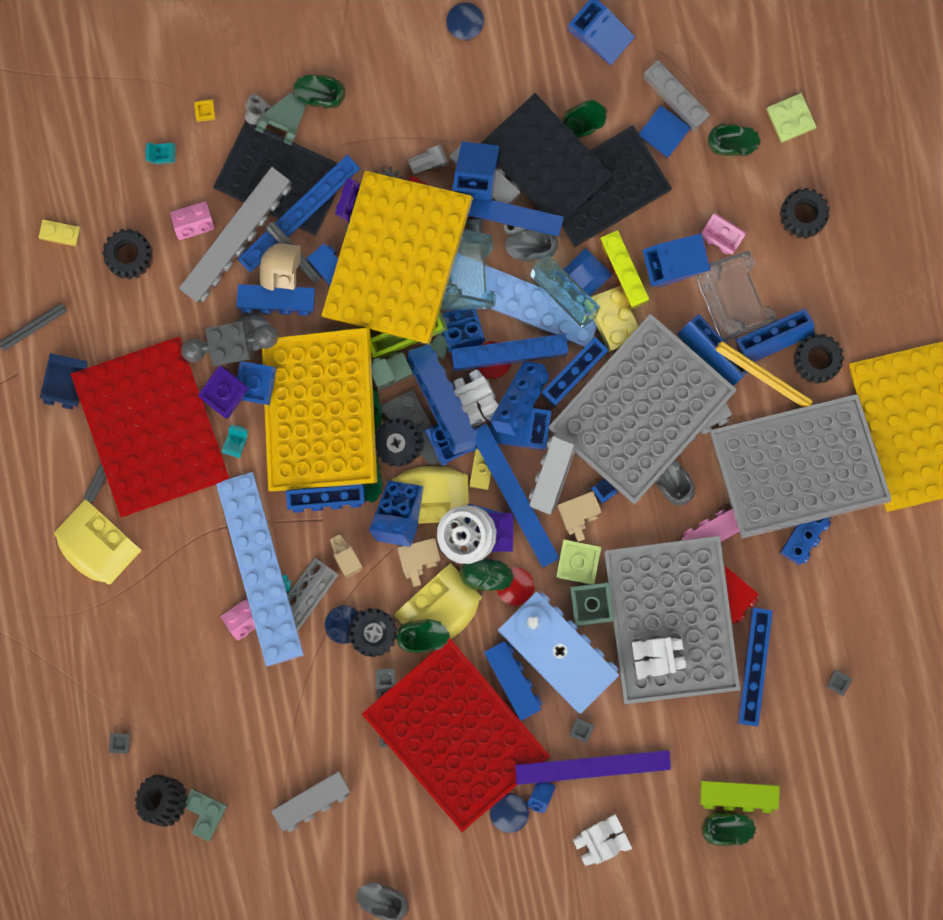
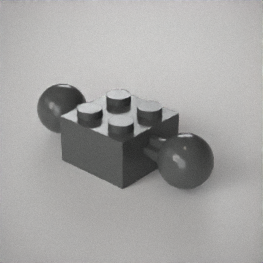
[181,321,278,366]

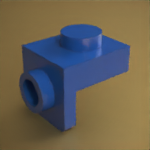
[527,782,556,813]

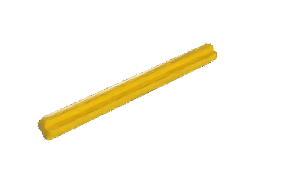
[716,342,813,407]

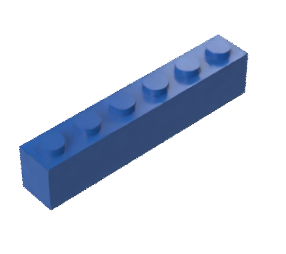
[451,334,569,372]
[407,344,478,454]
[737,608,773,726]

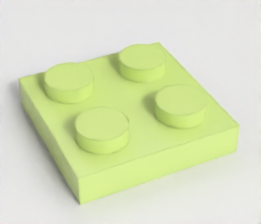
[766,93,817,143]
[556,540,601,585]

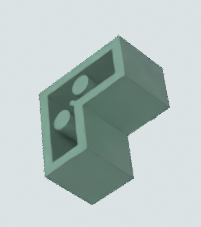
[371,352,413,392]
[186,788,228,842]

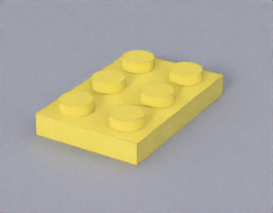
[585,286,638,352]

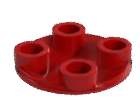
[497,567,535,606]

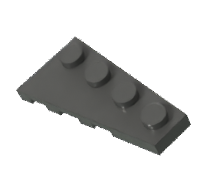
[381,389,439,466]

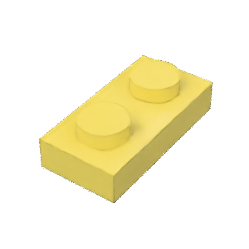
[38,220,81,247]

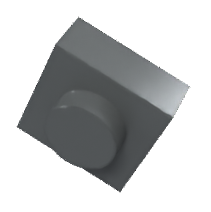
[825,670,853,696]
[569,718,594,743]
[109,733,131,754]

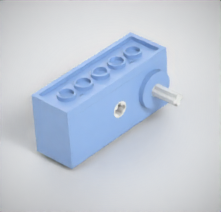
[498,592,619,714]

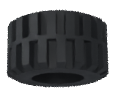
[780,188,830,239]
[102,229,153,279]
[793,334,844,384]
[135,774,188,827]

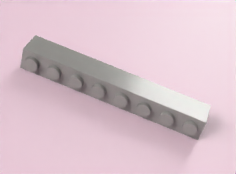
[179,167,292,304]

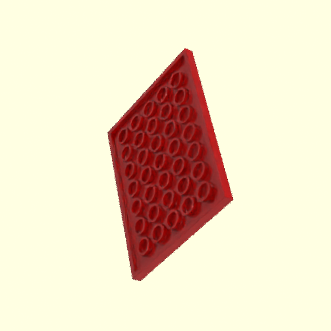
[71,336,230,518]
[361,638,550,832]

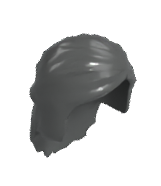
[505,229,558,262]
[655,460,695,506]
[356,882,409,920]

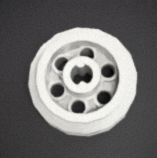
[437,505,496,564]

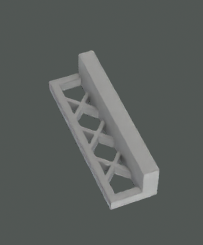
[288,558,339,631]

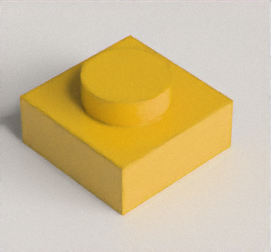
[194,100,216,122]

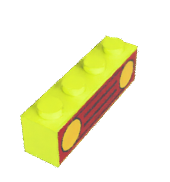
[599,230,649,310]

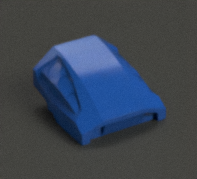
[559,248,612,300]
[442,303,485,352]
[423,423,476,465]

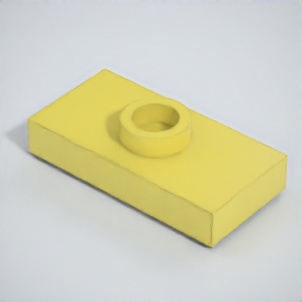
[469,449,491,490]

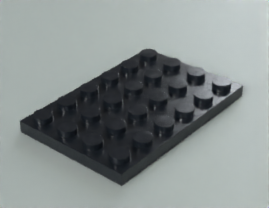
[480,93,613,222]
[213,120,339,237]
[562,125,672,248]

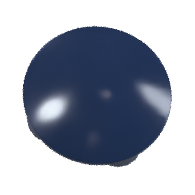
[446,3,484,41]
[325,605,358,644]
[490,794,529,833]

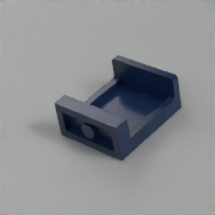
[39,353,88,410]

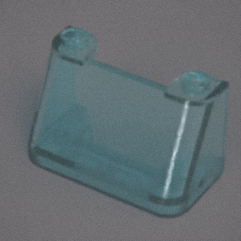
[440,229,496,310]

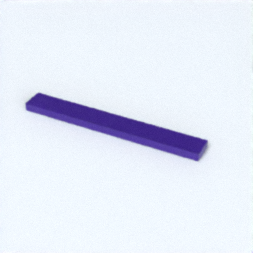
[515,750,671,785]

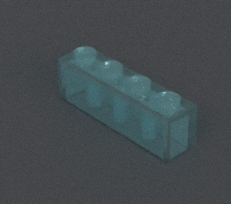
[531,255,600,328]

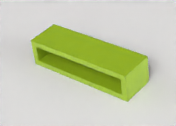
[370,312,448,359]
[699,781,780,813]

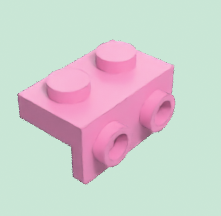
[170,201,215,240]
[701,213,747,255]
[221,598,256,641]

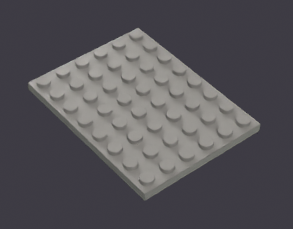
[548,314,737,505]
[710,394,892,539]
[604,536,740,704]

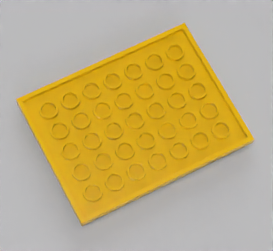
[321,171,473,345]
[262,328,377,492]
[848,341,943,512]

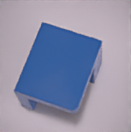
[590,479,618,505]

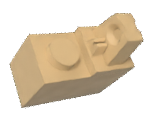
[557,491,602,542]
[330,534,363,578]
[398,538,441,587]

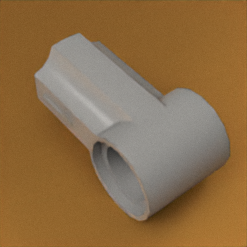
[408,145,449,175]

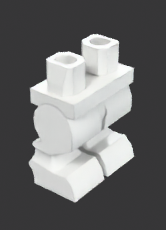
[453,370,499,429]
[632,637,686,680]
[573,814,632,866]

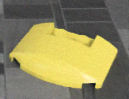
[391,466,469,524]
[54,500,142,585]
[394,563,482,639]

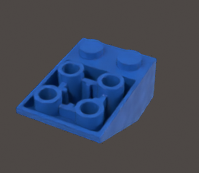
[567,0,635,66]
[452,142,500,201]
[642,233,711,287]
[490,408,551,451]
[369,480,423,547]

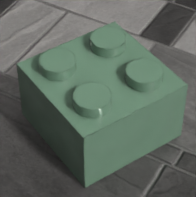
[570,582,614,627]

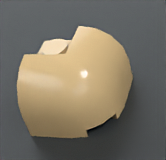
[260,243,300,290]

